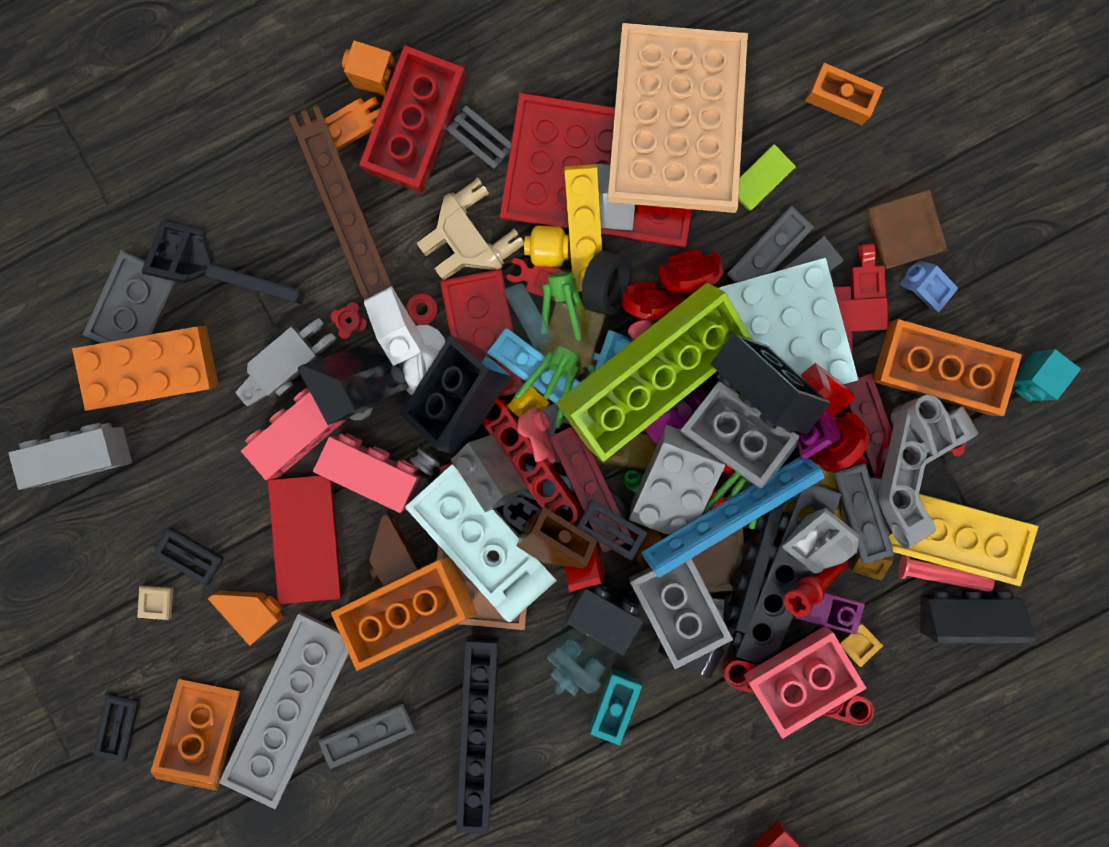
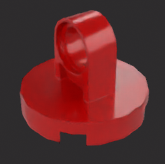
[659,249,723,298]
[622,282,686,323]
[810,412,870,472]

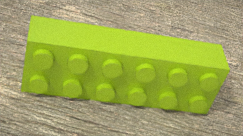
[556,283,753,462]

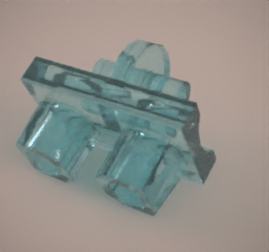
[546,639,605,696]

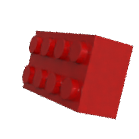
[359,45,467,194]

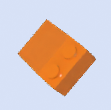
[151,679,240,791]

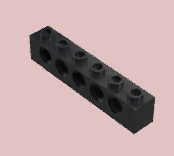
[731,482,842,665]
[456,635,499,834]

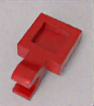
[850,244,886,299]

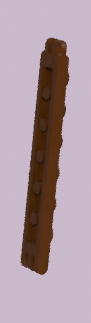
[288,103,394,300]

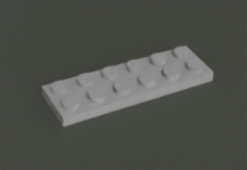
[219,612,349,809]

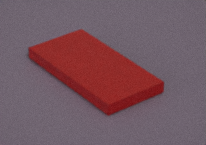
[440,269,524,397]
[268,475,342,604]

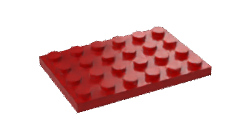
[500,93,692,248]

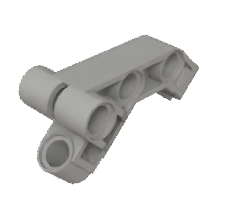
[877,395,979,549]

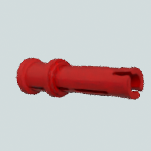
[784,560,849,617]

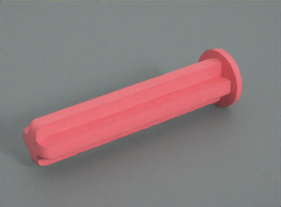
[898,555,995,592]

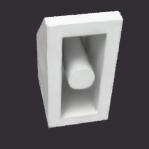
[364,286,423,366]

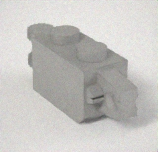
[236,318,336,406]

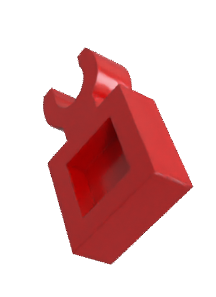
[506,258,565,302]

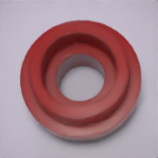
[406,294,438,325]

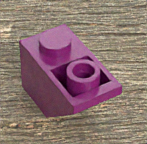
[644,386,707,444]
[793,410,842,459]
[793,590,865,635]

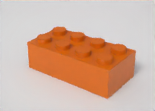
[873,319,1022,416]
[72,326,219,411]
[331,557,478,671]

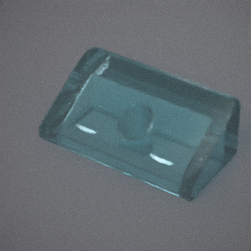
[504,283,552,351]

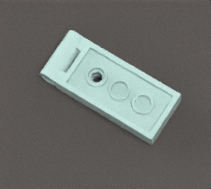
[405,464,557,623]

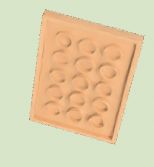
[607,23,748,213]

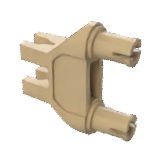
[417,177,524,280]

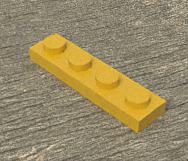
[564,164,602,292]

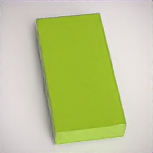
[738,144,796,212]

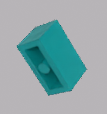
[1014,349,1081,402]
[590,668,642,745]

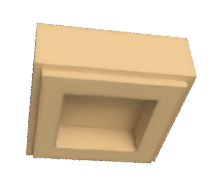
[137,585,173,620]

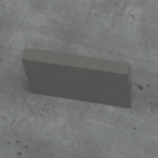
[83,250,178,343]

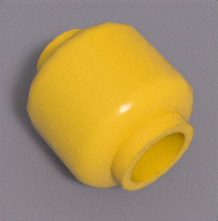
[524,226,570,267]

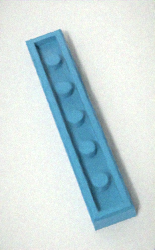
[641,456,825,578]

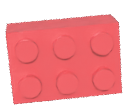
[241,388,348,480]
[313,433,424,513]
[744,626,866,739]

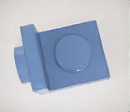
[900,260,958,313]

